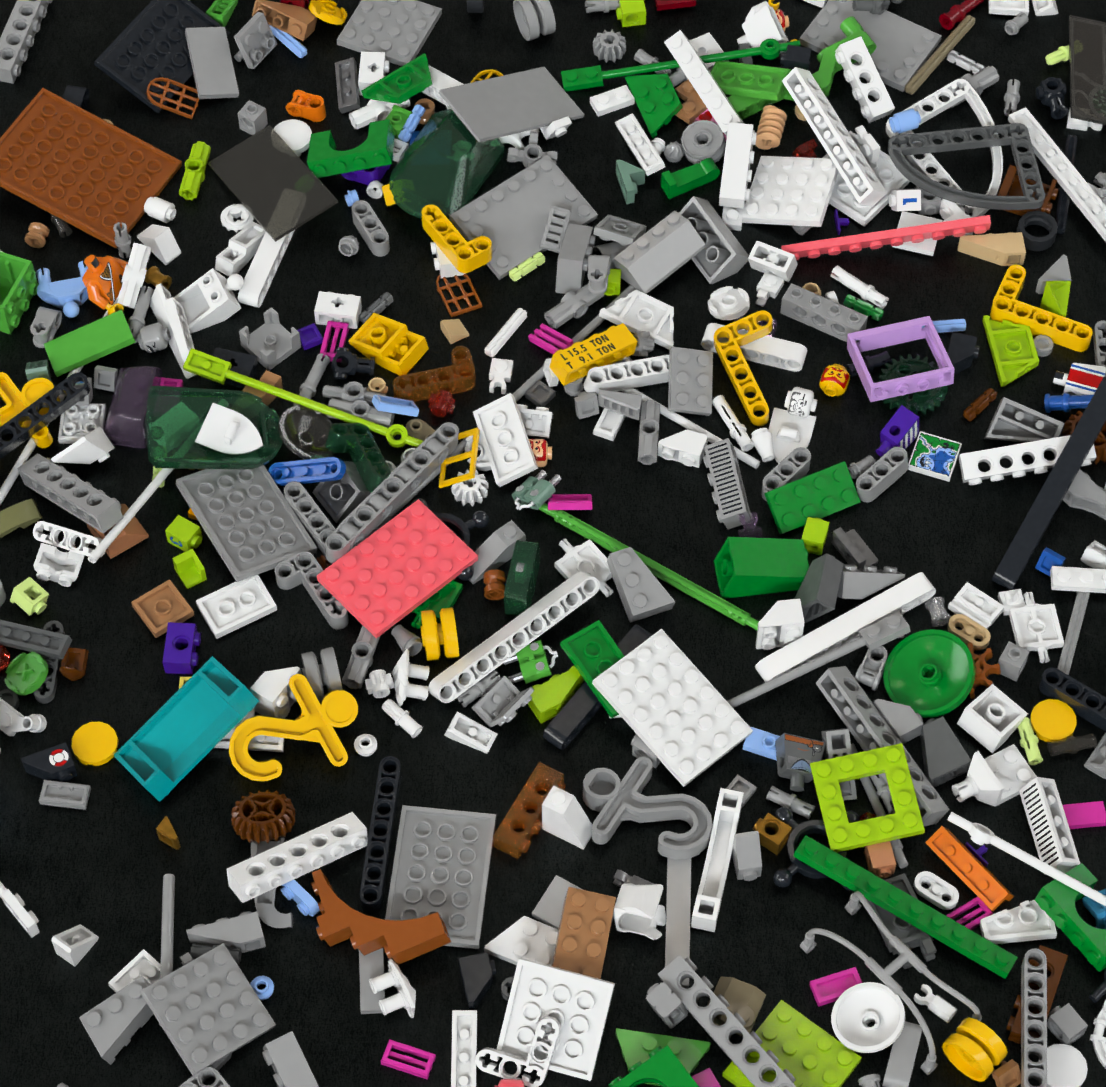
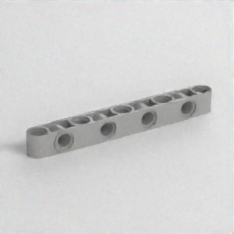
[325,422,459,563]

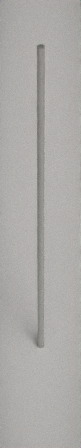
[368,285,637,537]

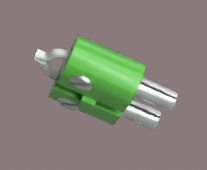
[503,640,558,684]

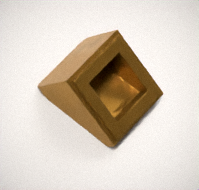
[156,816,180,850]

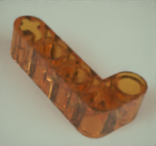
[393,346,476,402]

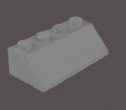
[679,196,749,284]
[613,210,706,294]

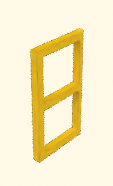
[439,427,480,488]

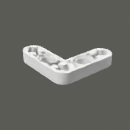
[475,1016,561,1087]

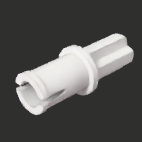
[382,699,423,738]

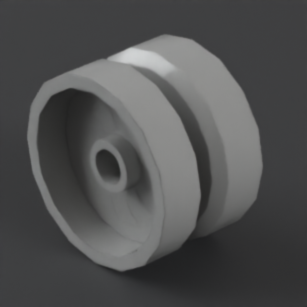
[513,0,556,41]
[301,647,343,702]

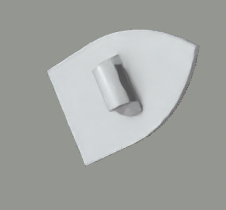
[195,403,263,455]
[768,408,816,463]

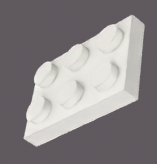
[196,575,277,639]

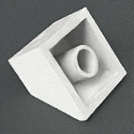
[957,684,1028,753]

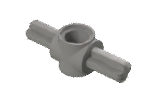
[323,381,386,405]

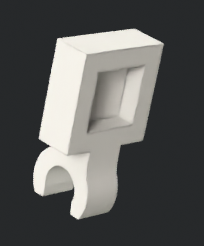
[756,272,785,307]

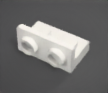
[517,404,553,439]

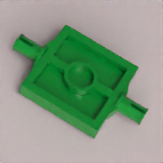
[411,580,463,629]

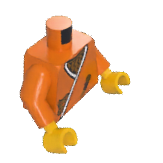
[82,255,147,315]

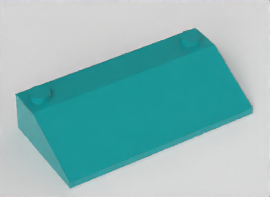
[113,656,259,802]

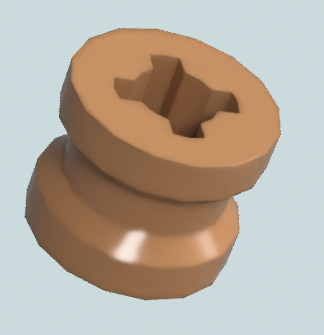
[415,99,435,124]
[25,222,49,248]

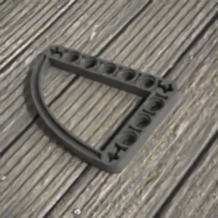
[888,123,1045,210]

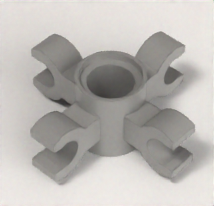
[507,132,557,168]

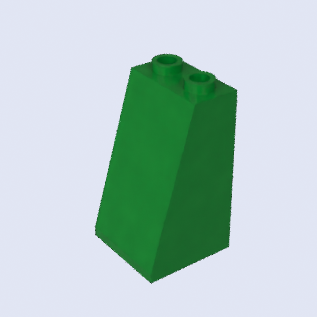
[714,537,809,599]

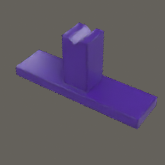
[834,209,849,235]
[964,842,989,868]

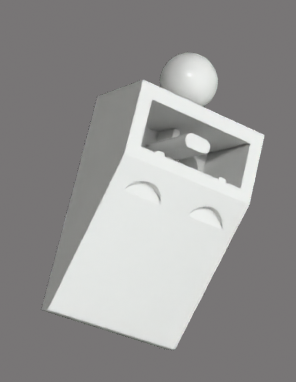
[174,268,244,334]

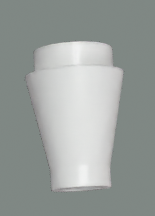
[751,428,775,462]

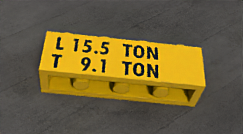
[550,323,638,386]

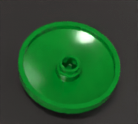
[883,629,976,718]

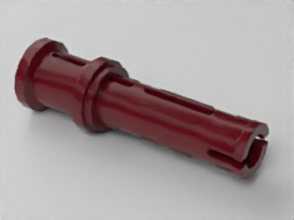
[939,0,984,30]

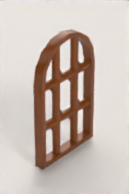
[146,77,199,119]
[436,274,482,317]

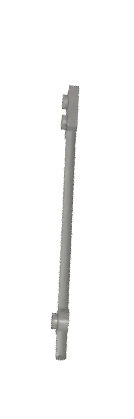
[727,611,911,708]

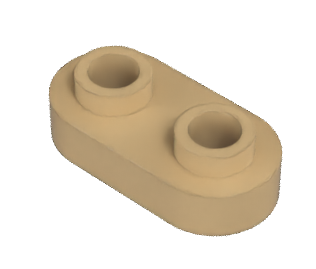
[947,614,991,650]

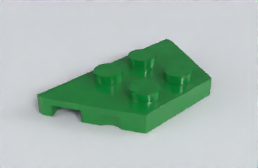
[361,53,432,104]
[625,74,683,138]

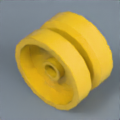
[420,607,459,661]
[942,1017,1008,1082]

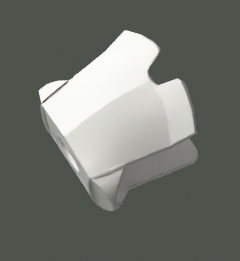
[614,883,666,940]

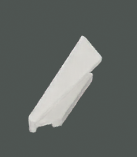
[150,284,196,379]

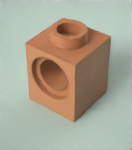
[864,841,896,879]

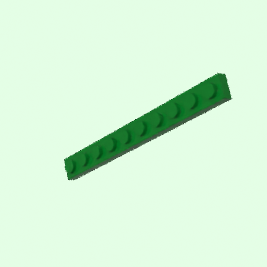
[793,835,1018,979]

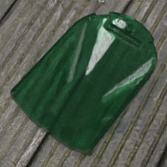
[389,109,505,219]
[145,386,284,470]

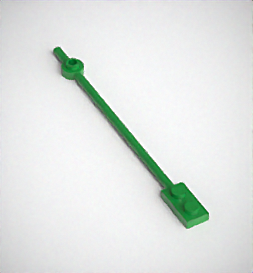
[561,39,801,92]

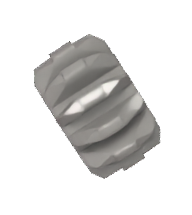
[593,29,626,63]

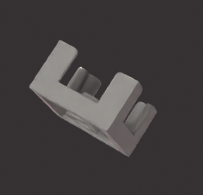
[239,307,301,371]

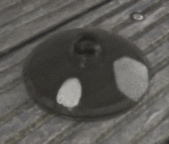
[278,406,339,460]

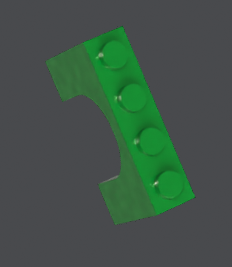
[307,119,395,179]
[1035,863,1106,972]
[609,1045,699,1087]

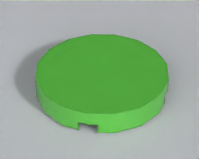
[5,652,48,695]

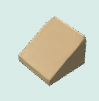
[440,319,469,344]

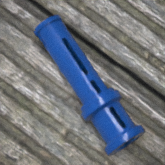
[1044,393,1094,413]

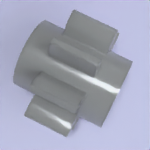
[633,331,654,357]

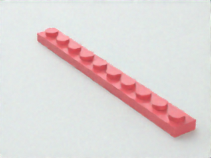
[781,215,991,261]

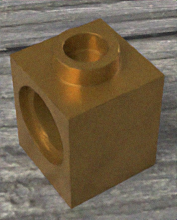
[753,813,792,855]

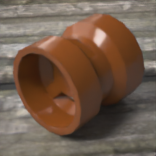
[483,569,506,600]

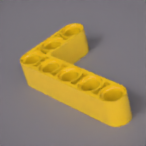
[990,265,1093,352]
[714,310,772,426]

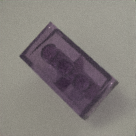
[104,366,163,448]

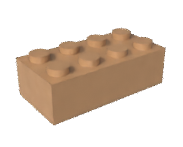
[551,887,616,979]

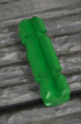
[844,294,884,321]

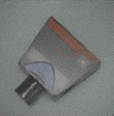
[775,733,825,792]

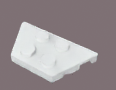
[599,290,674,350]
[484,916,558,966]

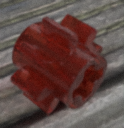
[428,390,455,417]

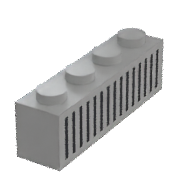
[703,438,753,529]

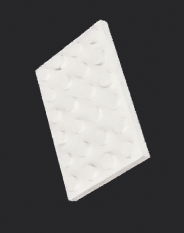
[592,629,753,787]

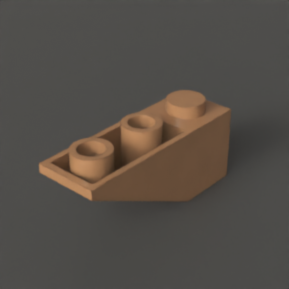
[252,0,317,41]

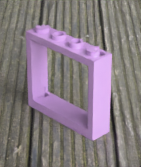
[847,316,954,402]

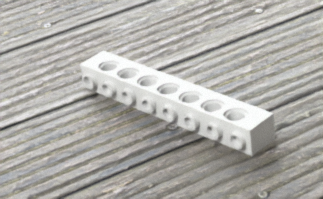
[782,67,887,206]

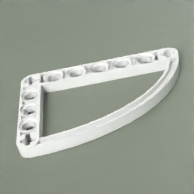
[886,79,1003,218]

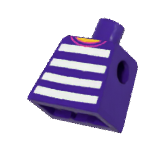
[876,405,919,457]

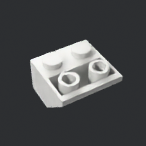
[756,599,804,650]
[250,667,302,718]

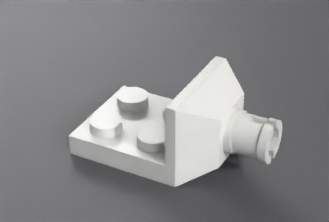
[952,744,1037,807]

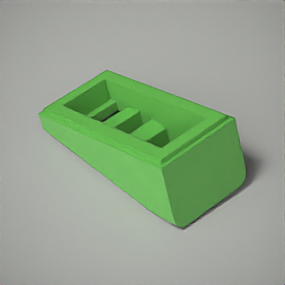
[206,0,238,27]

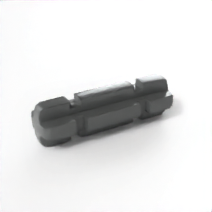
[359,292,394,324]

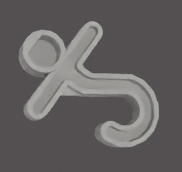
[583,757,712,860]

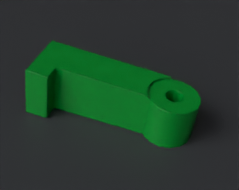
[661,158,720,199]

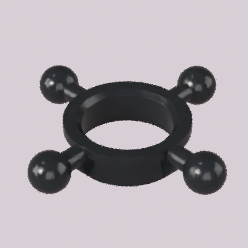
[412,498,489,581]
[773,807,860,891]

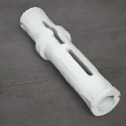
[831,265,889,309]
[712,395,754,452]

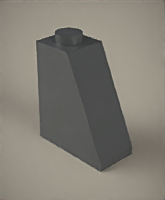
[794,553,844,623]
[920,717,972,787]

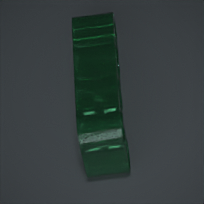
[325,423,391,492]

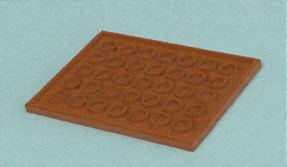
[0,88,182,249]

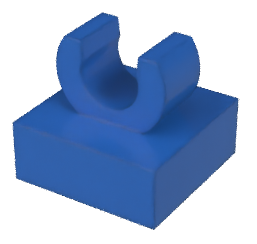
[1035,547,1066,576]

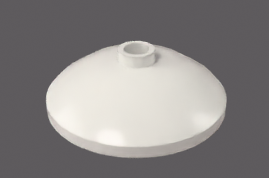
[831,982,905,1053]

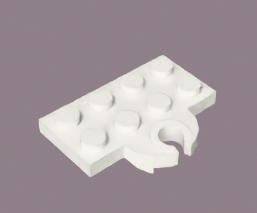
[465,393,538,487]

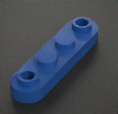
[268,457,346,486]

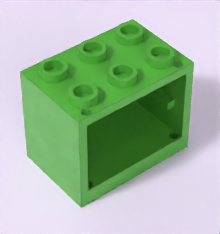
[0,252,39,335]

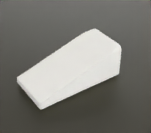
[444,711,497,754]

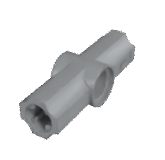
[941,66,999,108]
[544,283,604,329]
[327,398,395,428]
[638,400,660,465]
[342,625,380,690]

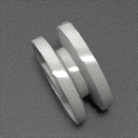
[681,120,726,164]

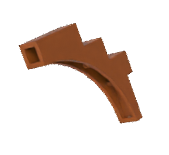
[311,869,451,965]

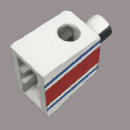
[1053,363,1106,396]

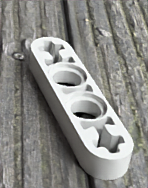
[33,521,105,557]

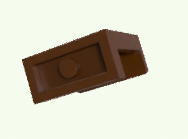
[998,165,1059,216]

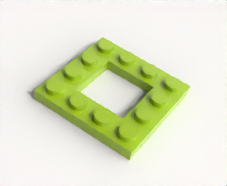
[810,743,925,853]

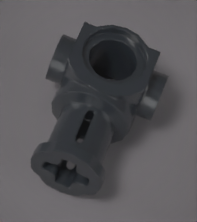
[1036,77,1069,119]
[331,347,375,380]

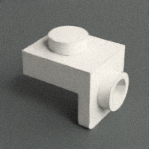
[540,116,572,140]

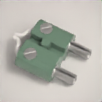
[512,470,561,510]

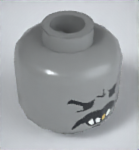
[137,323,171,353]

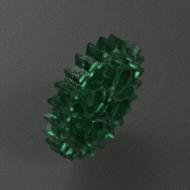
[878,354,948,415]

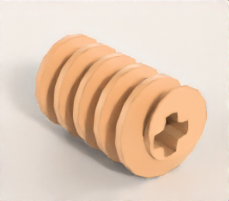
[756,105,787,150]

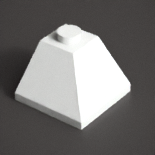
[51,426,115,464]

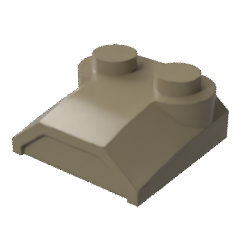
[707,977,766,1037]

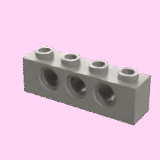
[780,283,868,343]

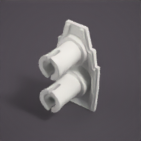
[392,649,429,707]
[369,959,416,1018]

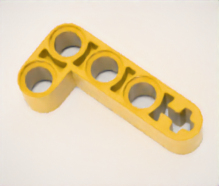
[421,205,492,273]

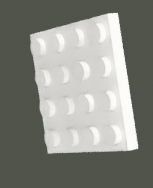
[823,131,910,227]
[742,156,839,227]
[497,958,615,1081]

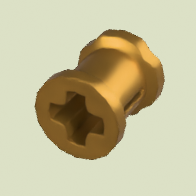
[144,266,172,290]

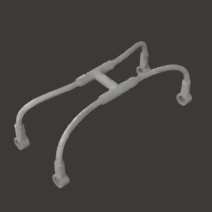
[800,891,982,1075]

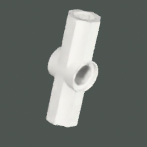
[349,99,410,129]
[117,243,151,309]

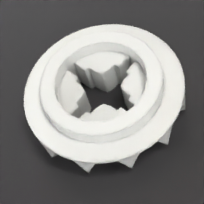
[220,204,254,233]

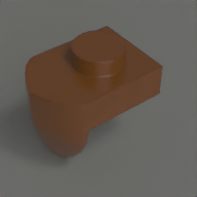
[59,648,89,681]

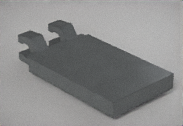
[867,873,937,969]

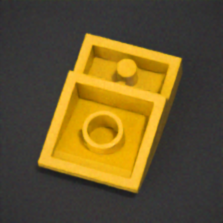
[349,313,429,377]

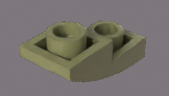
[0,499,42,538]

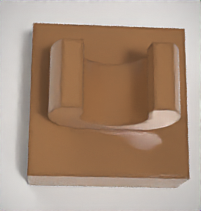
[991,1059,1021,1087]

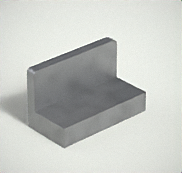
[831,527,878,569]

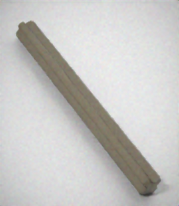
[904,15,975,95]

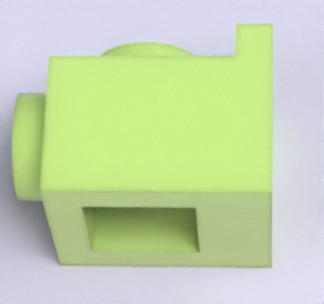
[10,577,49,616]

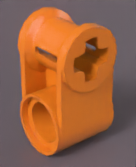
[286,90,326,122]

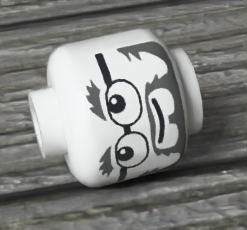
[784,387,818,418]

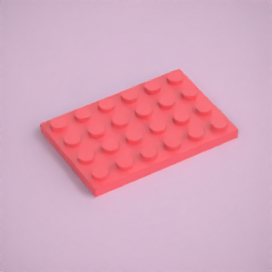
[317,499,478,639]

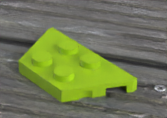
[982,315,1039,387]

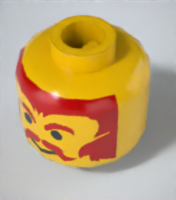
[819,364,850,397]

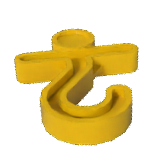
[0,372,60,448]
[229,673,358,781]

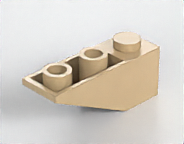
[957,232,1026,266]

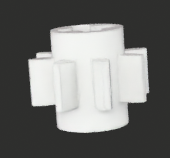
[365,669,394,698]

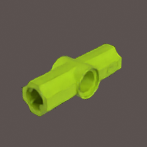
[179,141,211,200]

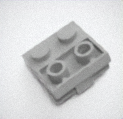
[234,12,277,69]

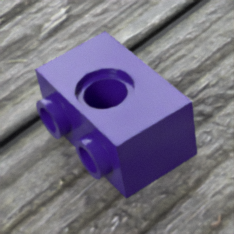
[163,622,201,674]

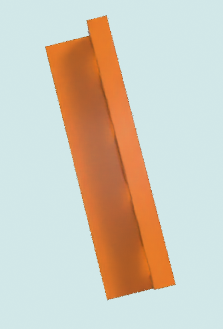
[925,826,1014,911]

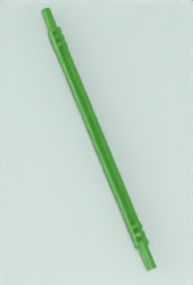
[539,503,759,630]

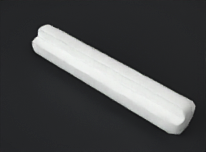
[484,308,527,357]

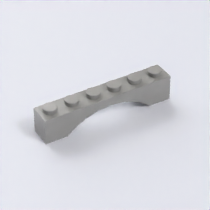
[1063,469,1106,520]

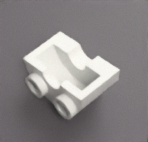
[33,543,85,587]

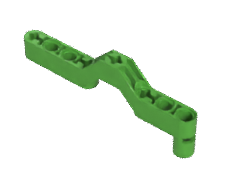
[727,17,877,120]

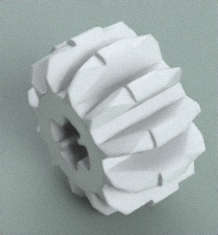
[451,469,489,507]

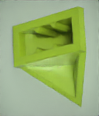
[1040,281,1071,317]

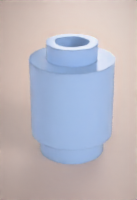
[889,108,921,134]

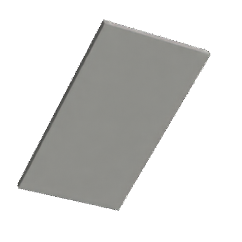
[439,67,585,142]

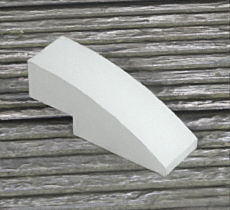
[215,221,267,276]

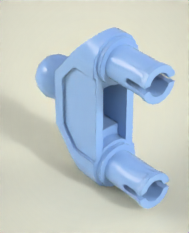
[36,261,88,318]

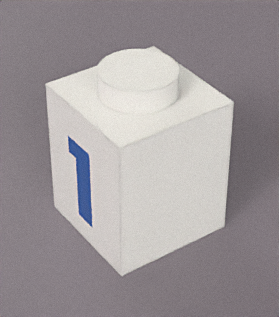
[888,189,921,211]

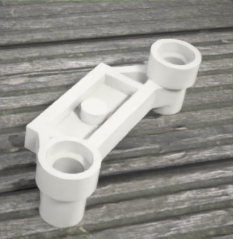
[0,698,47,736]

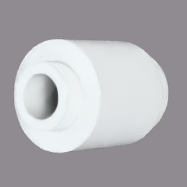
[144,197,176,223]

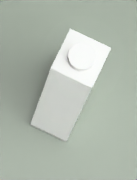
[542,785,592,850]

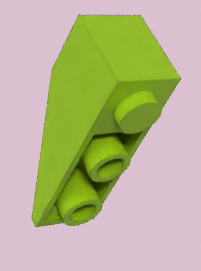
[528,666,584,723]

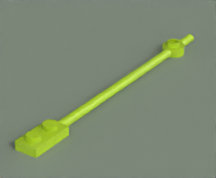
[183,348,423,448]

